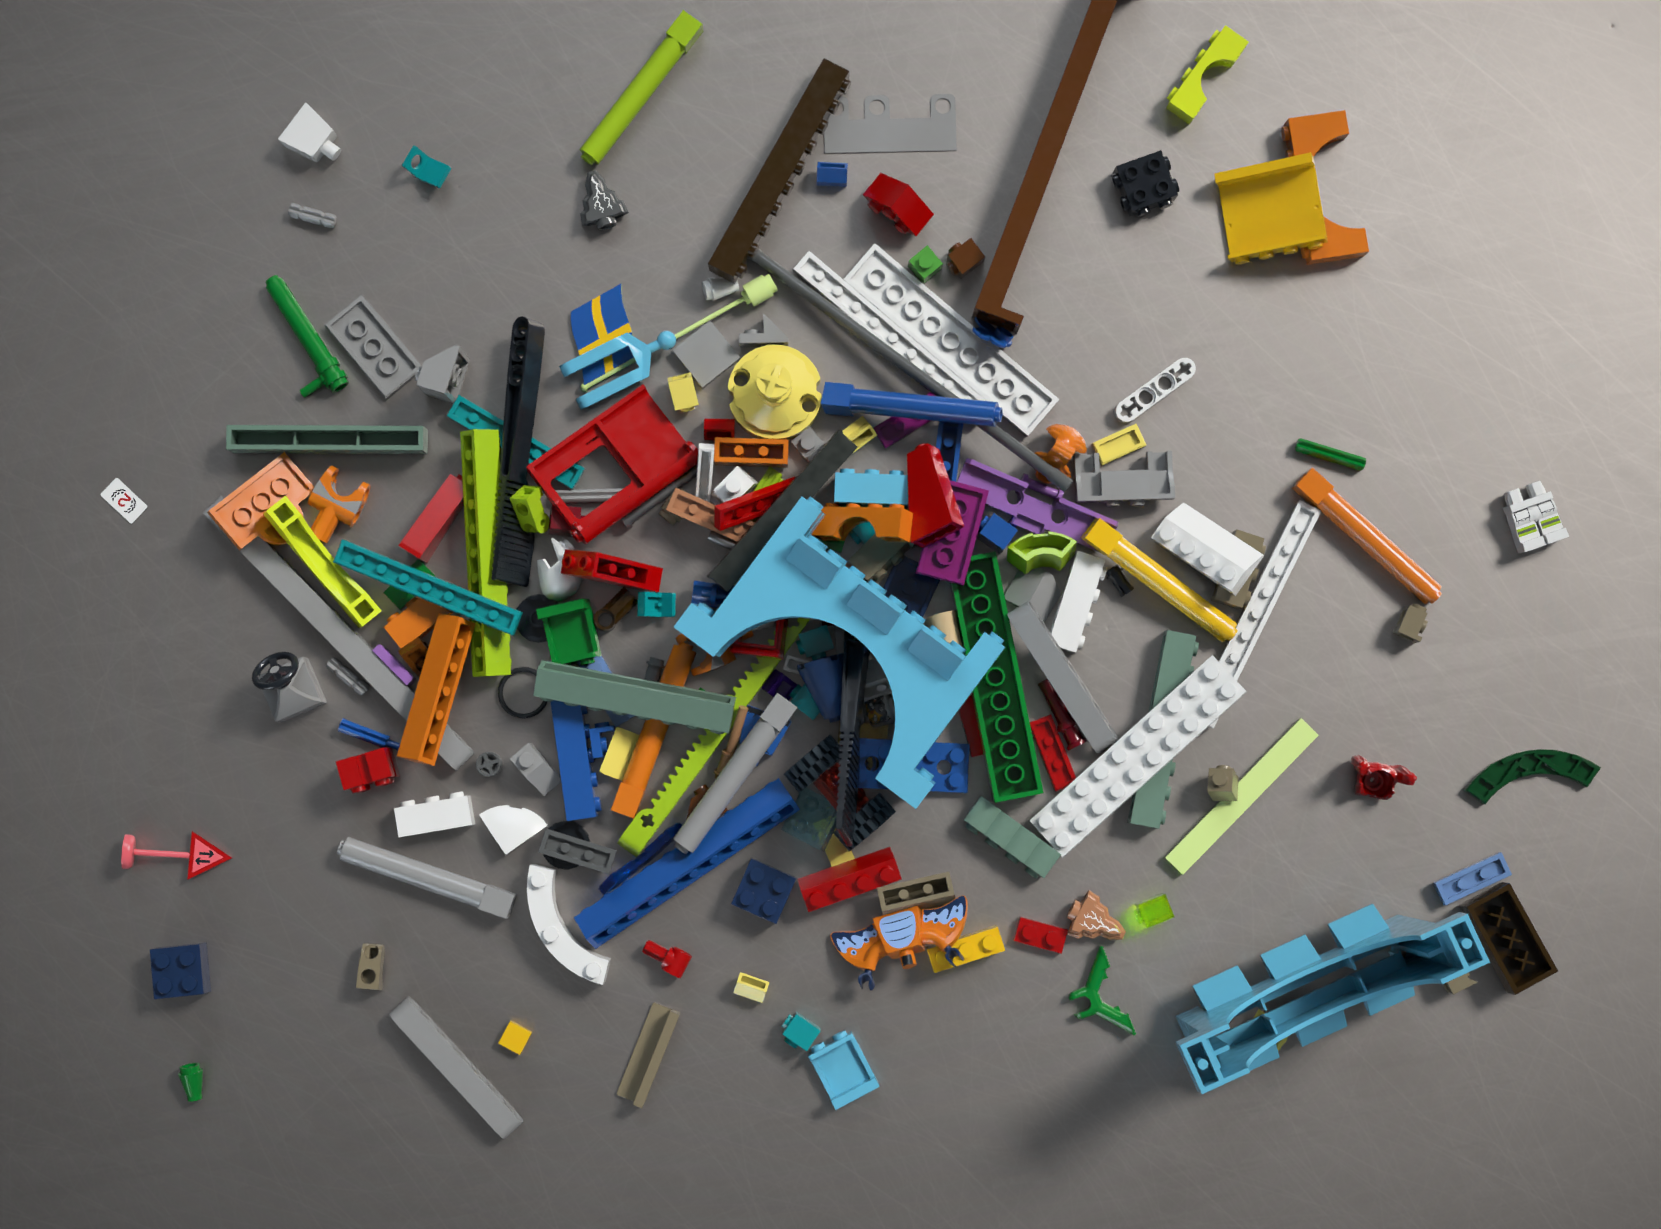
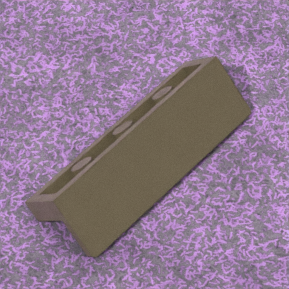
[617,1002,680,1108]

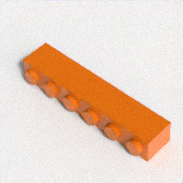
[397,613,476,766]

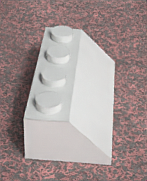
[1151,502,1264,596]

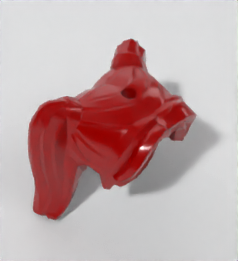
[1351,755,1417,800]

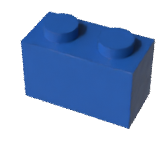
[977,513,1018,554]

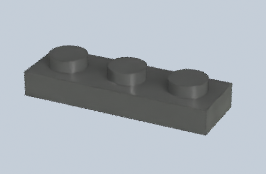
[538,829,617,874]

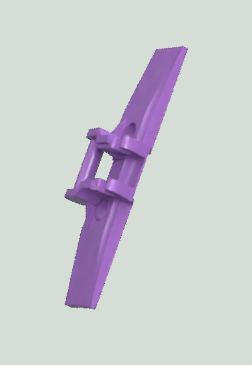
[957,458,1119,553]

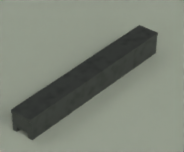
[707,429,857,592]

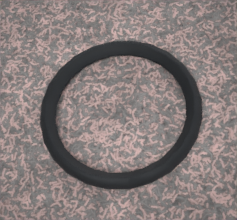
[498,667,547,719]

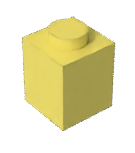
[667,372,699,412]

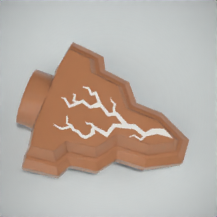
[1066,890,1126,940]

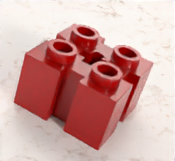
[336,747,400,794]

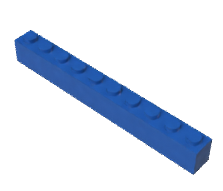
[574,778,800,949]

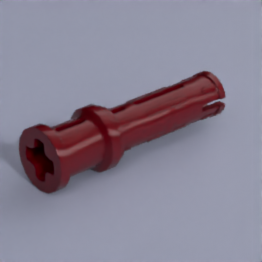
[1038,679,1087,751]

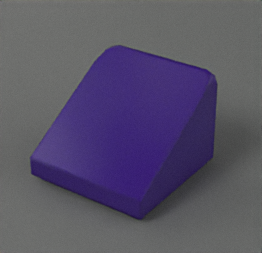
[762,669,798,701]

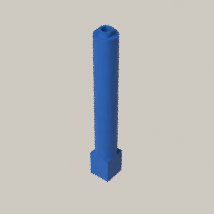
[821,382,1003,427]

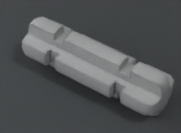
[288,203,337,228]
[326,658,370,696]

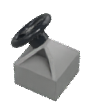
[252,652,327,722]

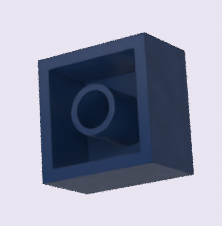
[731,858,797,924]
[150,942,211,999]

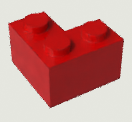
[863,172,934,236]

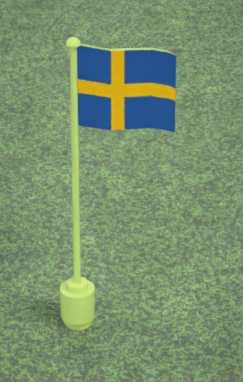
[571,274,778,392]

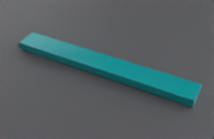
[333,539,523,635]

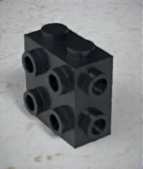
[1111,150,1179,217]

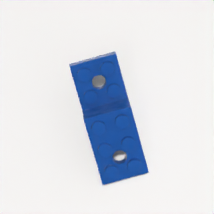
[859,738,970,793]

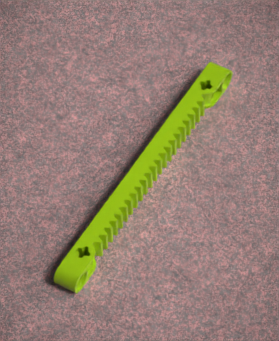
[617,618,811,858]

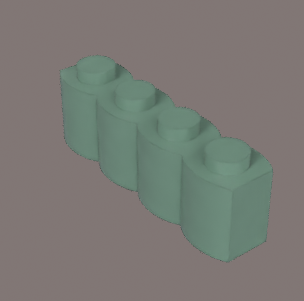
[963,796,1061,879]

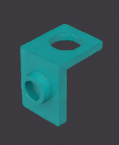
[402,145,452,188]

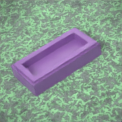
[372,644,417,686]

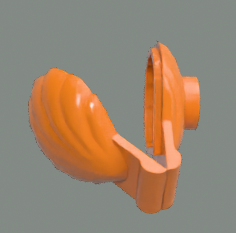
[1034,424,1087,484]

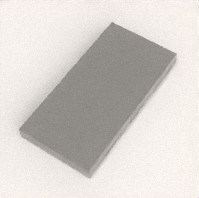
[324,294,422,400]

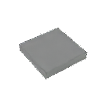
[672,321,740,389]

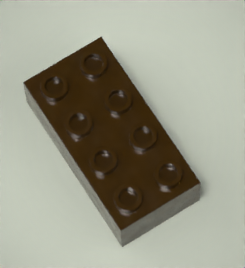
[1459,882,1558,995]

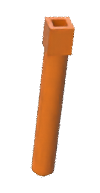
[1292,467,1442,604]
[611,642,696,819]

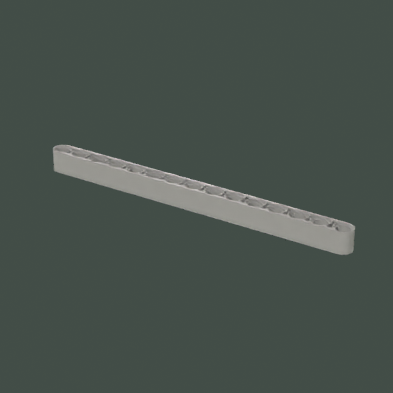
[203,495,474,771]

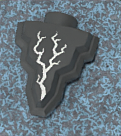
[580,170,629,230]

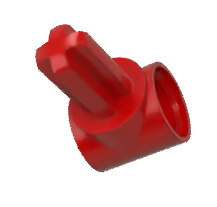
[642,940,692,979]

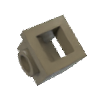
[1392,603,1428,643]

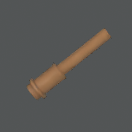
[714,705,748,779]

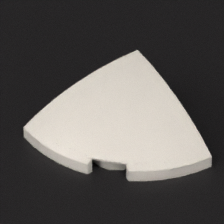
[479,805,548,855]

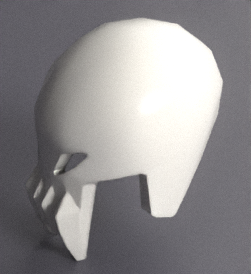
[537,537,583,601]

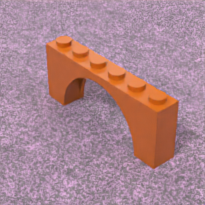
[1281,110,1369,265]

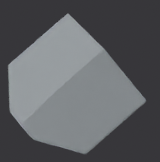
[1004,568,1061,623]

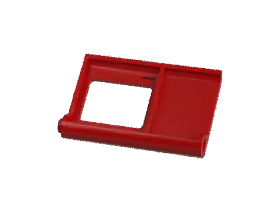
[526,384,698,544]

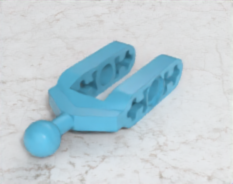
[559,331,676,410]

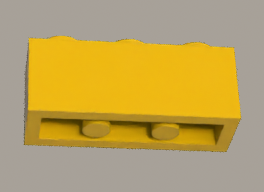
[926,925,1005,973]

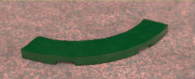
[1463,749,1601,804]

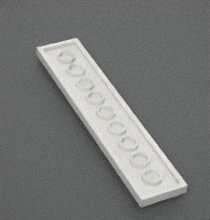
[843,243,1059,437]
[1030,655,1247,858]

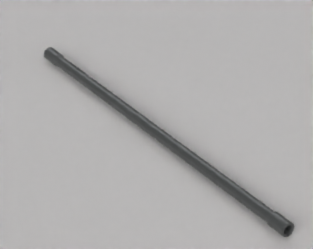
[749,249,1073,492]

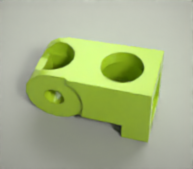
[510,485,550,533]

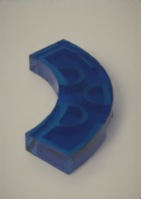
[598,823,682,895]

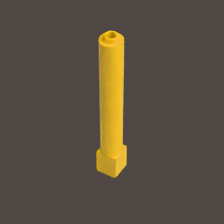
[1081,518,1238,642]

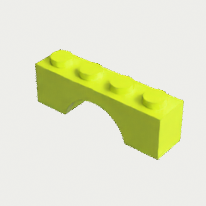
[1166,25,1249,125]

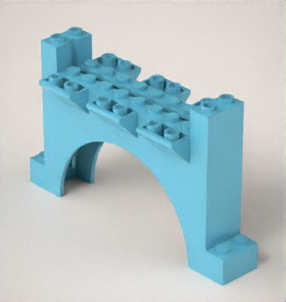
[674,496,1005,809]
[1175,904,1490,1094]

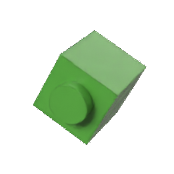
[908,245,943,284]

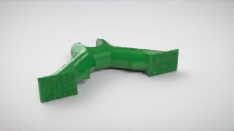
[1068,945,1136,1036]

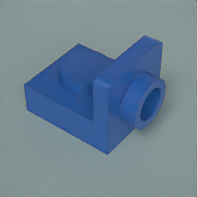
[589,722,616,759]

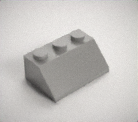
[415,345,470,404]

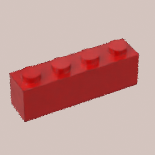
[797,847,902,912]

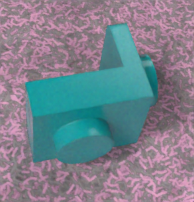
[637,592,676,617]

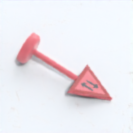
[121,831,232,880]

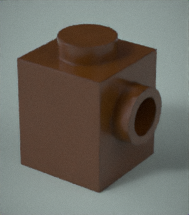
[946,238,985,279]

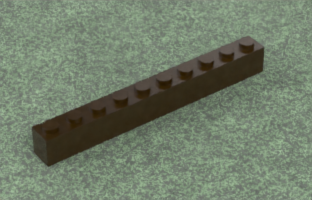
[708,58,851,284]

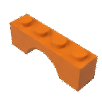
[811,503,913,542]

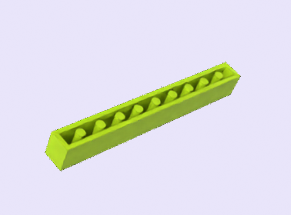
[460,429,512,677]

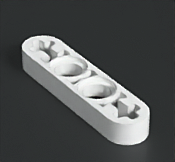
[1114,358,1196,423]

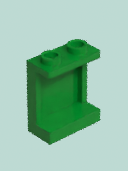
[536,598,602,666]

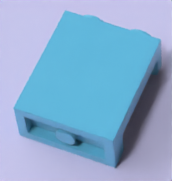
[808,1030,880,1110]

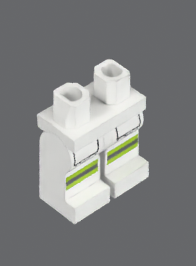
[1503,481,1569,554]

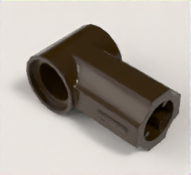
[594,587,638,632]

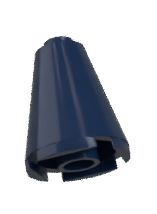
[797,653,844,723]

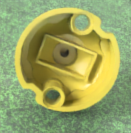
[728,345,822,440]

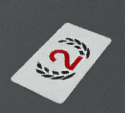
[101,478,148,524]

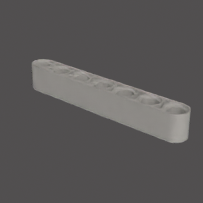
[1007,601,1119,753]
[389,996,523,1139]

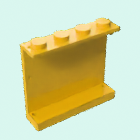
[1214,152,1328,265]

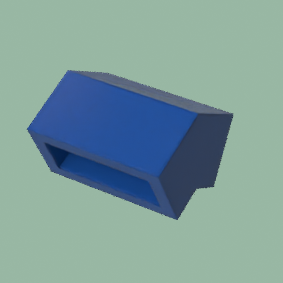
[817,162,848,187]

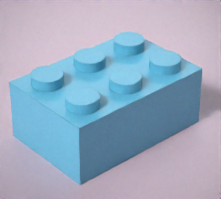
[834,469,908,510]

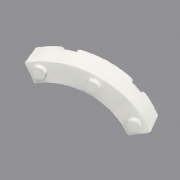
[527,864,611,985]

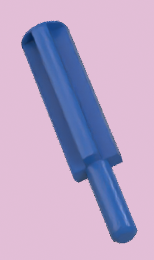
[338,718,400,750]

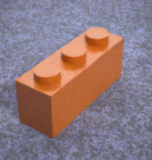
[714,437,789,468]
[384,596,454,648]

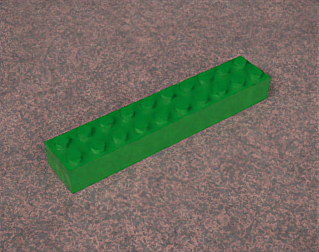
[950,551,1044,803]

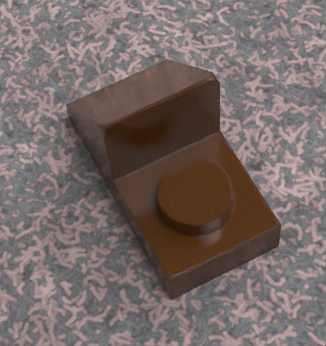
[398,637,429,678]

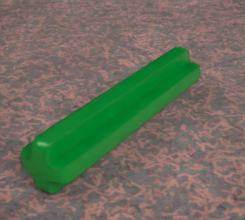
[1295,438,1366,471]

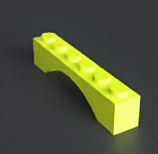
[263,496,381,628]

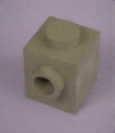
[1207,765,1239,801]

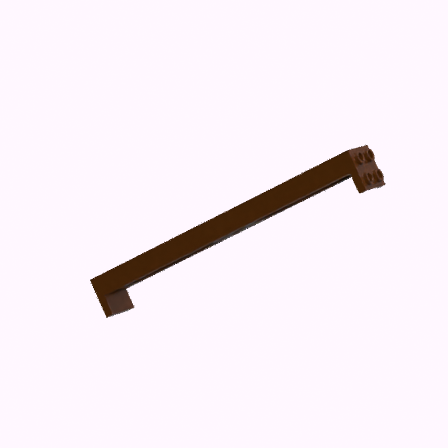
[972,0,1117,334]

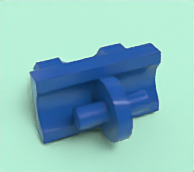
[691,581,735,609]

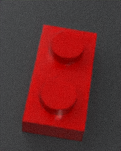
[1014,917,1068,954]

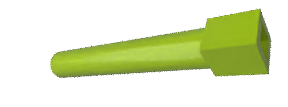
[579,10,704,165]

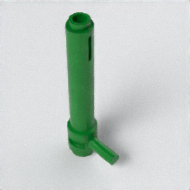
[265,275,349,398]

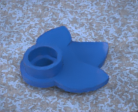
[972,317,1014,348]

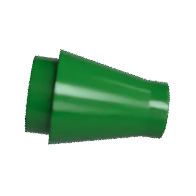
[178,1063,203,1102]

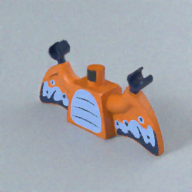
[830,895,968,991]

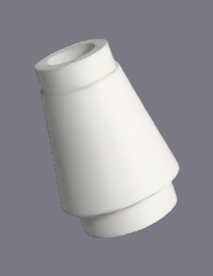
[702,277,739,301]

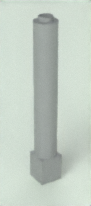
[673,693,798,854]
[337,837,517,919]

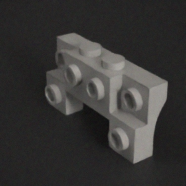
[1073,451,1175,507]

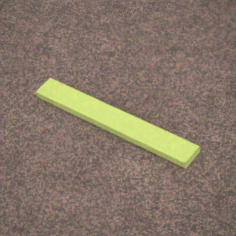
[1164,718,1319,875]

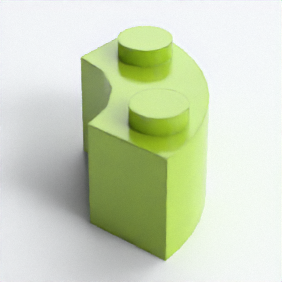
[1007,532,1077,574]

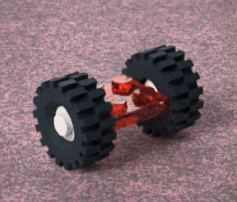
[784,734,896,851]

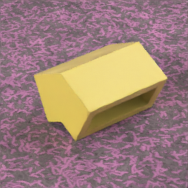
[843,416,877,453]
[733,972,769,1003]

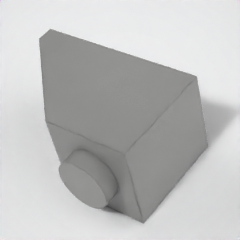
[510,743,561,796]

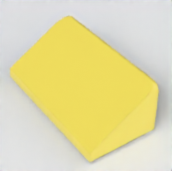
[599,727,639,781]

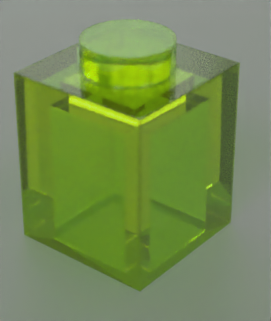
[1134,893,1175,928]

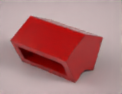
[704,419,735,440]

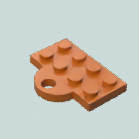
[207,452,314,551]

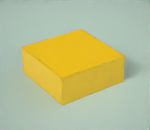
[498,1021,532,1055]

